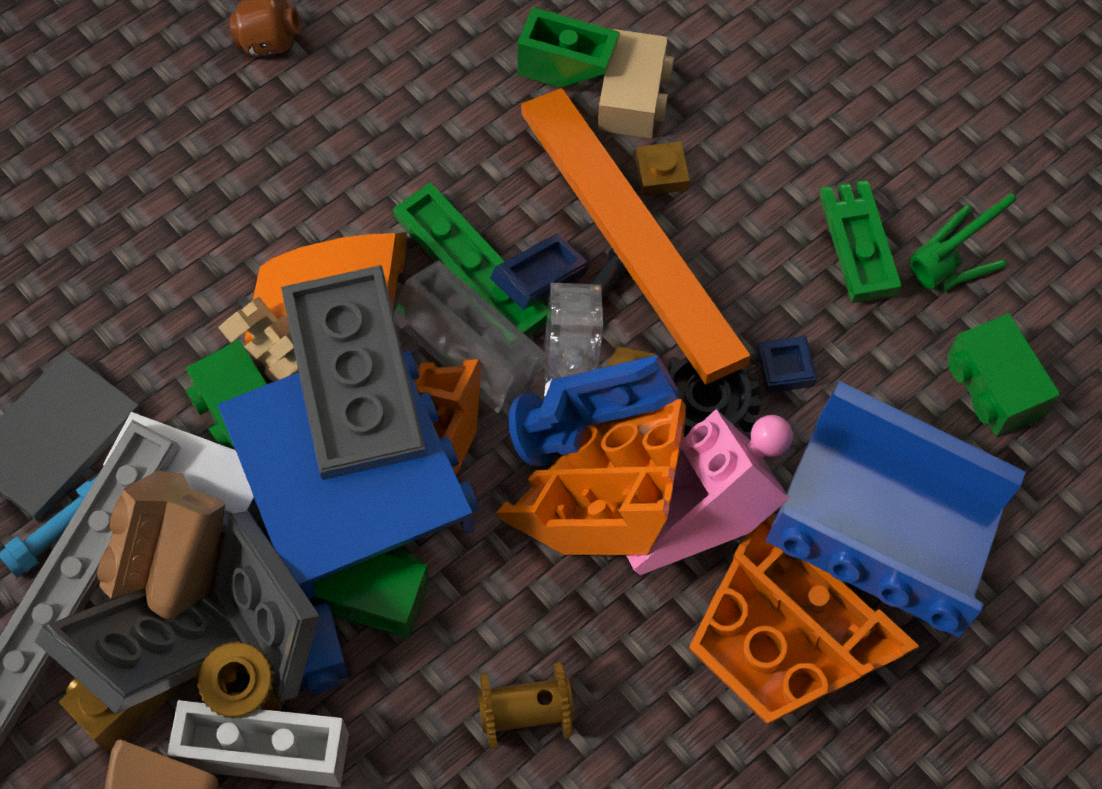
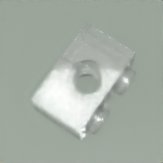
[543,283,603,397]

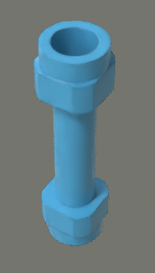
[0,476,98,578]

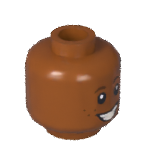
[230,0,301,57]

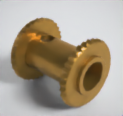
[197,641,285,719]
[477,662,575,749]

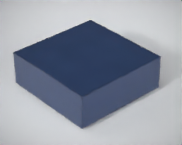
[757,336,817,393]

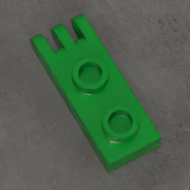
[820,180,902,303]

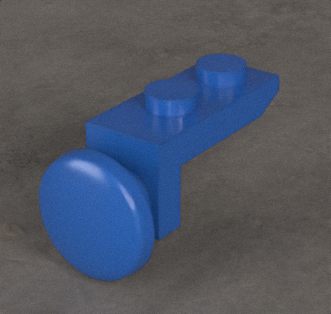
[509,355,680,466]

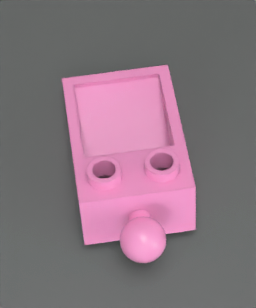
[626,409,793,575]

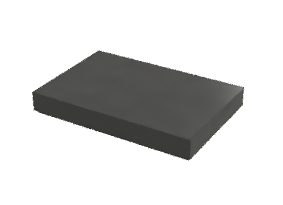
[0,350,142,522]
[212,511,319,701]

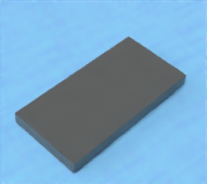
[281,265,427,480]
[35,589,242,714]

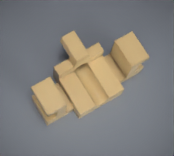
[218,297,299,382]

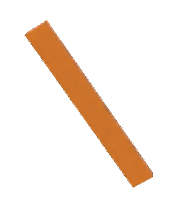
[521,88,751,385]

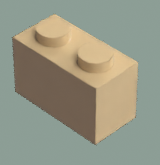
[598,29,674,139]

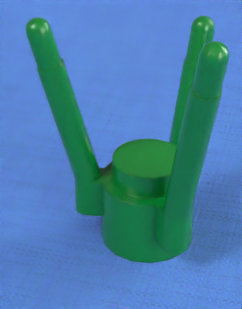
[910,194,1017,292]

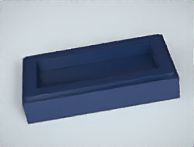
[490,233,590,310]

